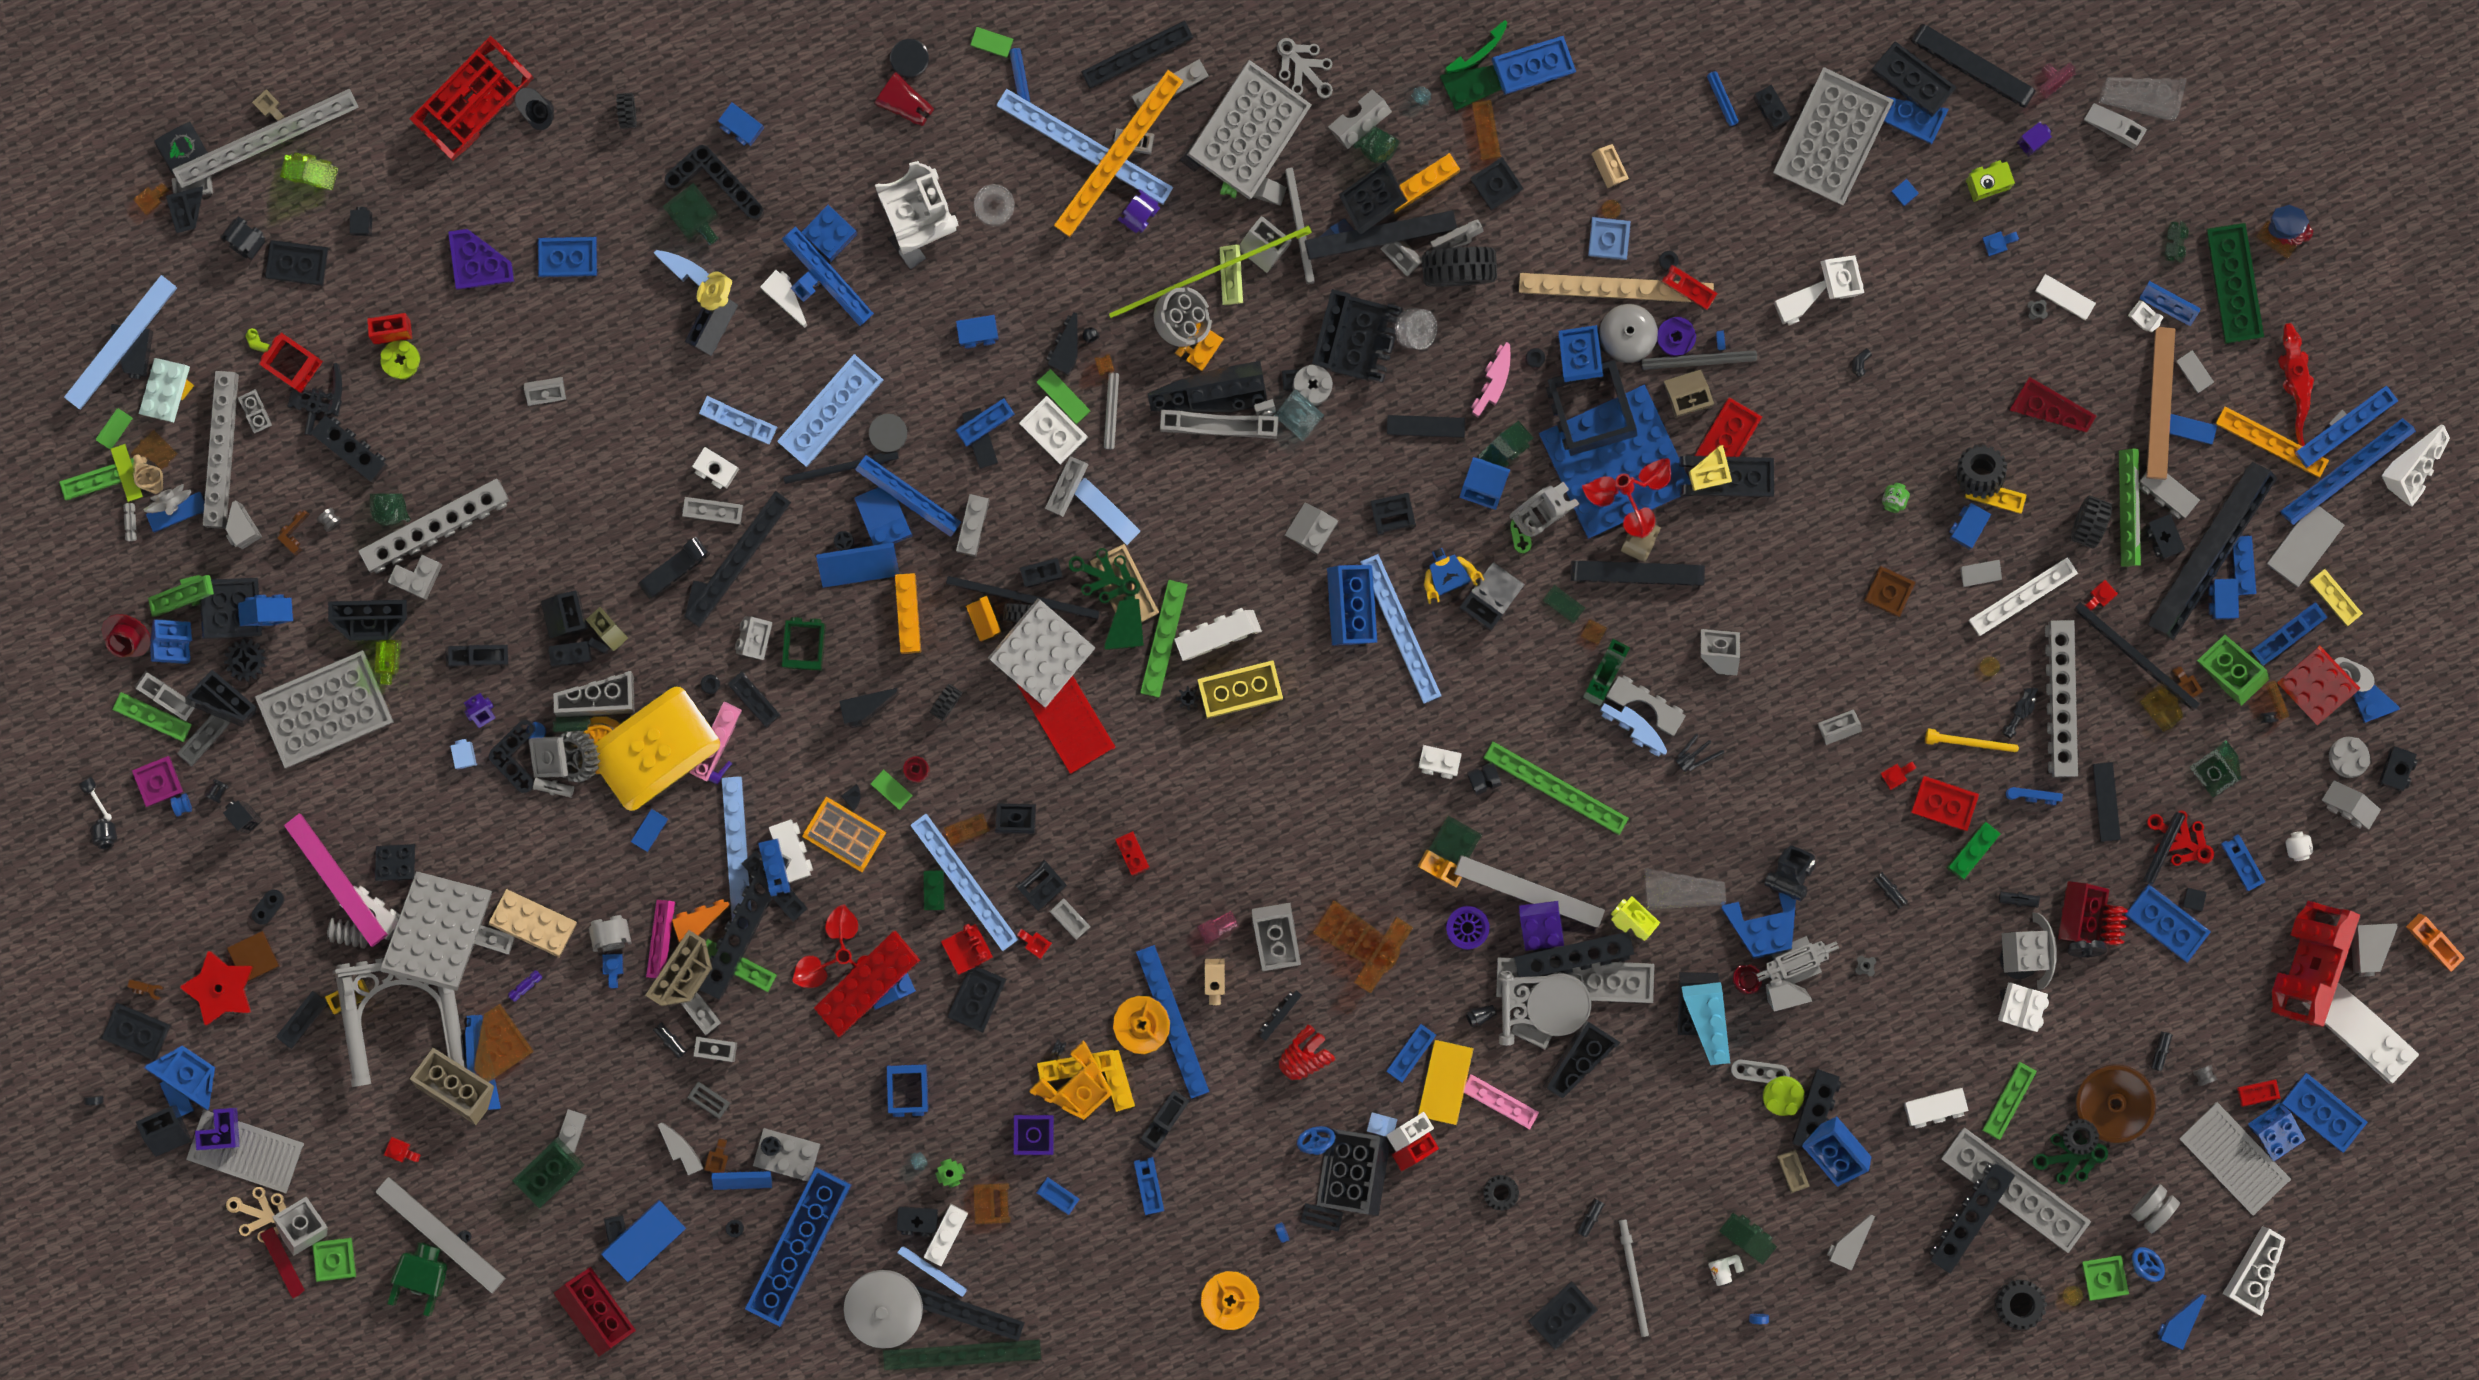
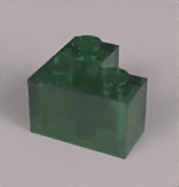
[1477,420,1533,468]
[1719,1213,1777,1265]

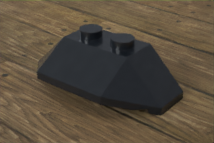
[328,600,407,641]

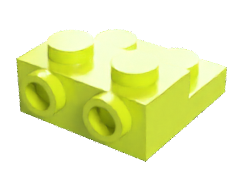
[1611,896,1660,941]

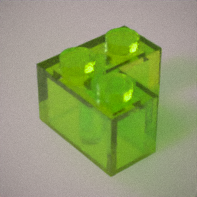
[280,153,338,190]

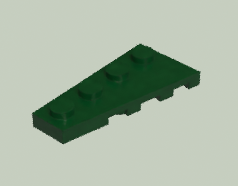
[1439,65,1502,111]

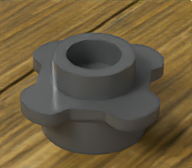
[2027,300,2048,320]
[1855,956,1876,976]

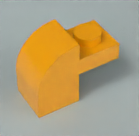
[1417,850,1462,888]

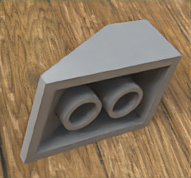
[1252,903,1301,971]

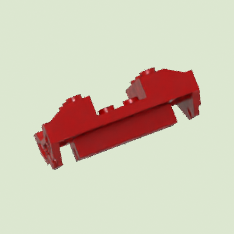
[409,36,534,161]
[2271,901,2360,1027]

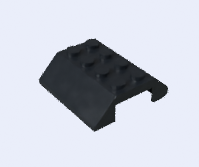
[1312,289,1403,383]

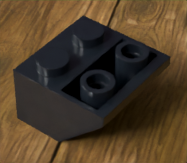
[541,590,588,639]
[136,1105,192,1157]

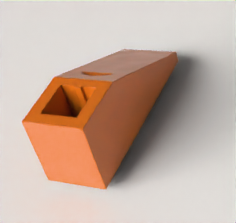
[672,899,731,942]

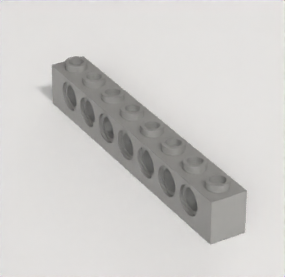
[203,371,239,529]
[359,479,510,574]
[2045,620,2078,778]

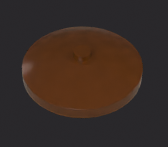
[2076,1064,2156,1143]

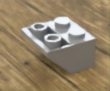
[1240,216,1292,273]

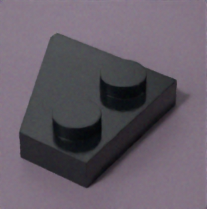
[166,186,204,233]

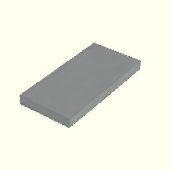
[2266,506,2345,587]

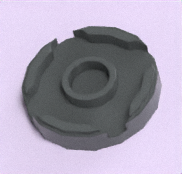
[869,414,908,453]

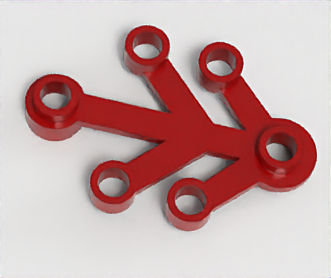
[2147,811,2214,866]

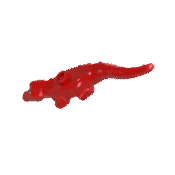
[2278,323,2314,446]

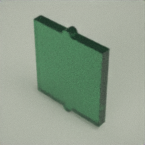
[553,716,591,732]

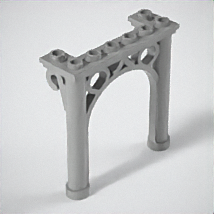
[332,958,467,1087]

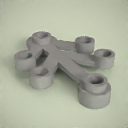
[1277,38,1333,99]

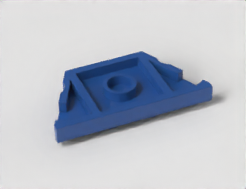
[144,1046,215,1110]

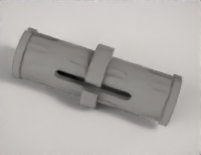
[533,777,574,798]

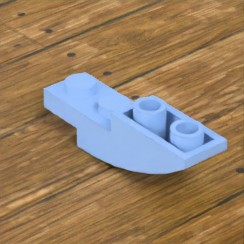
[1600,703,1667,757]

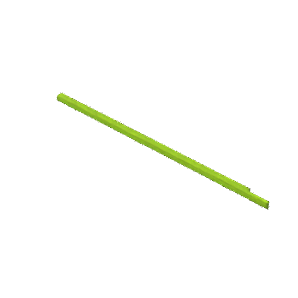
[1109,226,1312,318]

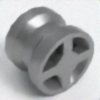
[316,508,342,532]
[2193,1065,2217,1087]

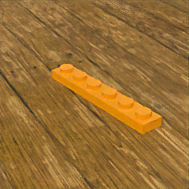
[2215,407,2329,478]

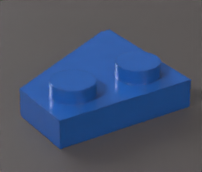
[2353,684,2400,723]

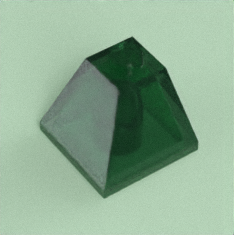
[2190,740,2242,798]

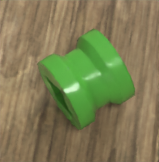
[1220,182,1238,199]

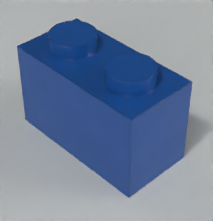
[718,102,764,147]
[956,315,999,349]
[1949,503,1991,550]
[2208,579,2239,620]

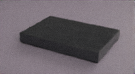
[265,240,329,286]
[948,966,1007,1033]
[101,1003,171,1061]
[1528,1281,1598,1350]

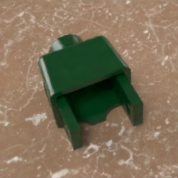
[387,1242,448,1317]

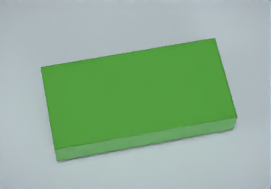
[971,27,1013,58]
[871,769,913,810]

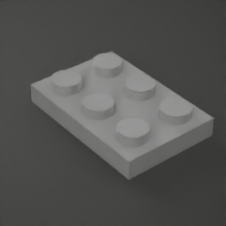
[753,1128,820,1181]

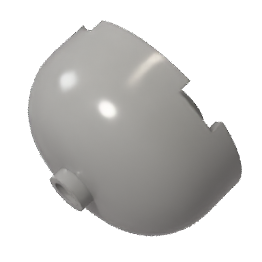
[1154,287,1212,347]
[1599,304,1658,363]

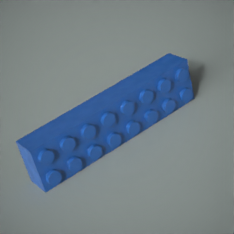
[745,1167,852,1327]

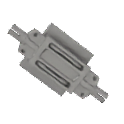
[1756,936,1839,984]

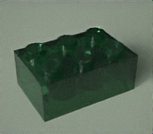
[512,1137,585,1209]

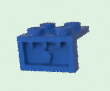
[2248,1102,2305,1161]

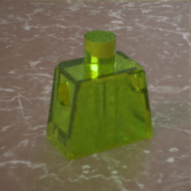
[375,640,402,685]

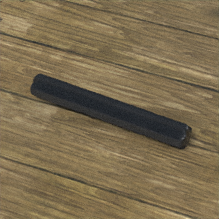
[2144,812,2185,884]

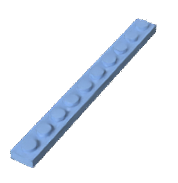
[996,89,1173,205]

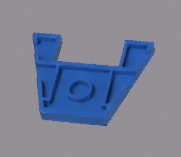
[1721,893,1796,959]

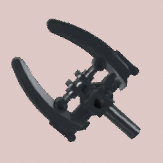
[287,363,342,436]

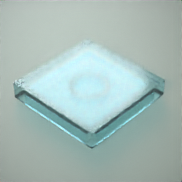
[1274,389,1324,441]

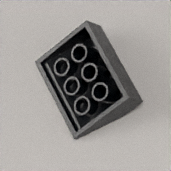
[1316,1128,1390,1216]

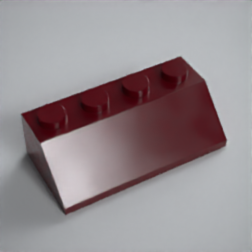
[553,1267,636,1357]

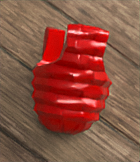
[1279,1025,1335,1080]

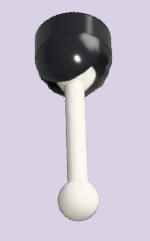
[79,777,112,821]

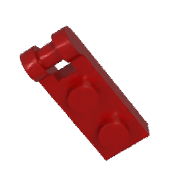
[1661,265,1718,310]

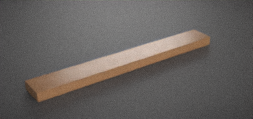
[2146,327,2175,480]

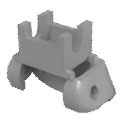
[1509,482,1579,537]

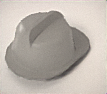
[2334,657,2374,692]

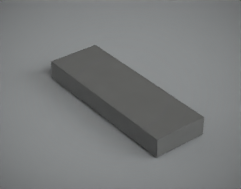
[177,715,231,767]

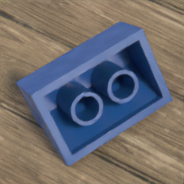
[1802,1116,1871,1187]

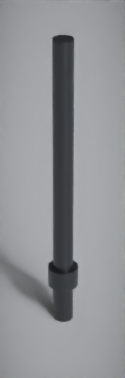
[783,452,899,484]

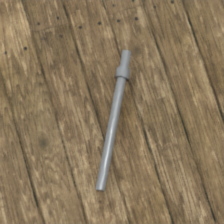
[1619,1219,1649,1337]

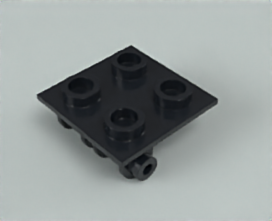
[375,844,416,882]

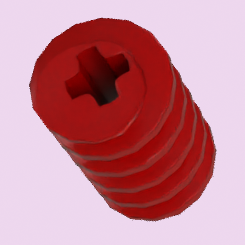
[2100,905,2128,945]

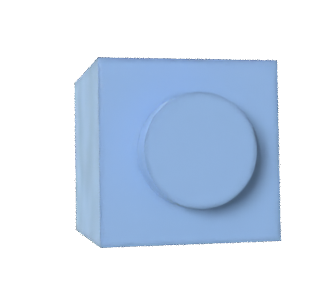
[451,739,477,769]
[1367,1113,1397,1137]

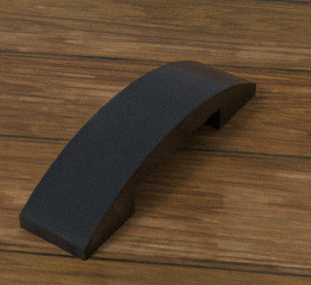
[741,851,808,922]

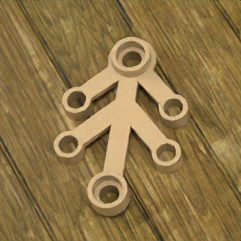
[226,1187,286,1243]

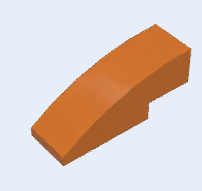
[2406,913,2465,972]

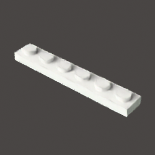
[1969,557,2078,636]

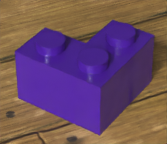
[195,1108,240,1150]

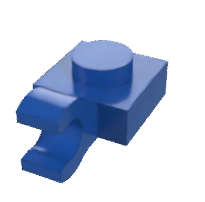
[1982,231,2019,256]
[603,954,623,988]

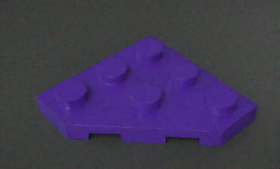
[448,229,514,290]

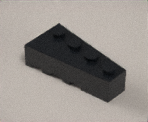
[1543,1021,1621,1098]

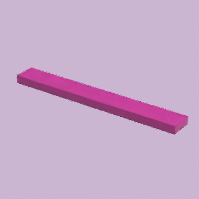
[284,813,388,947]

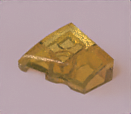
[2140,676,2183,732]

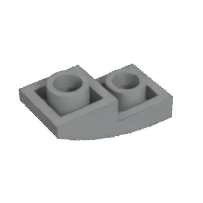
[238,389,272,433]

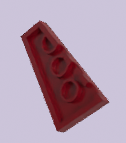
[2010,377,2097,432]

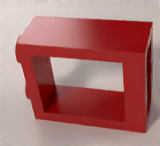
[259,333,323,393]
[1115,831,1150,877]

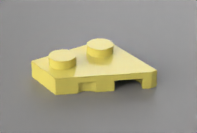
[1689,445,1732,491]

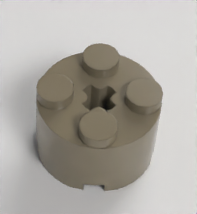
[1621,525,1661,562]

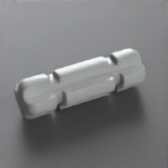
[124,503,137,541]

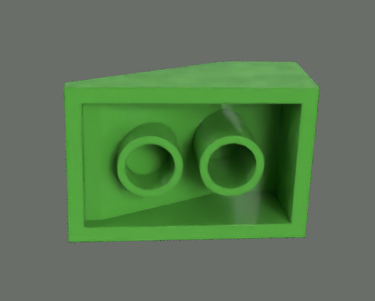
[2197,635,2269,706]

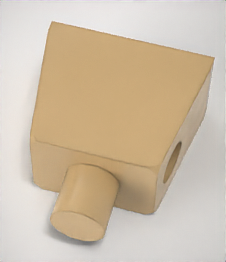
[1205,959,1225,1005]

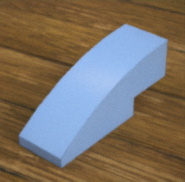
[654,250,709,286]

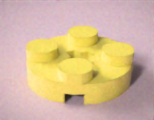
[697,272,732,310]

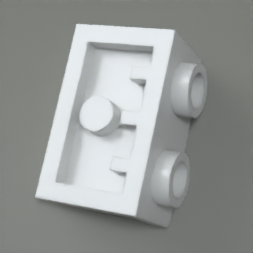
[1418,745,1462,779]

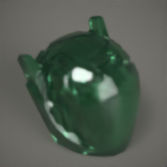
[1354,126,1401,164]
[370,493,411,526]

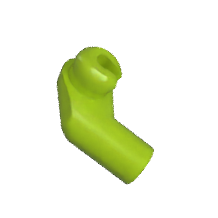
[246,328,270,353]

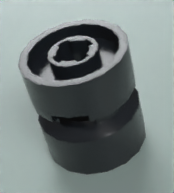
[1467,762,1502,796]

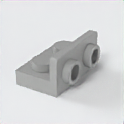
[735,616,772,660]

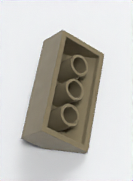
[410,1048,494,1125]

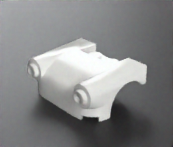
[875,161,959,255]

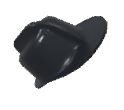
[515,87,554,130]

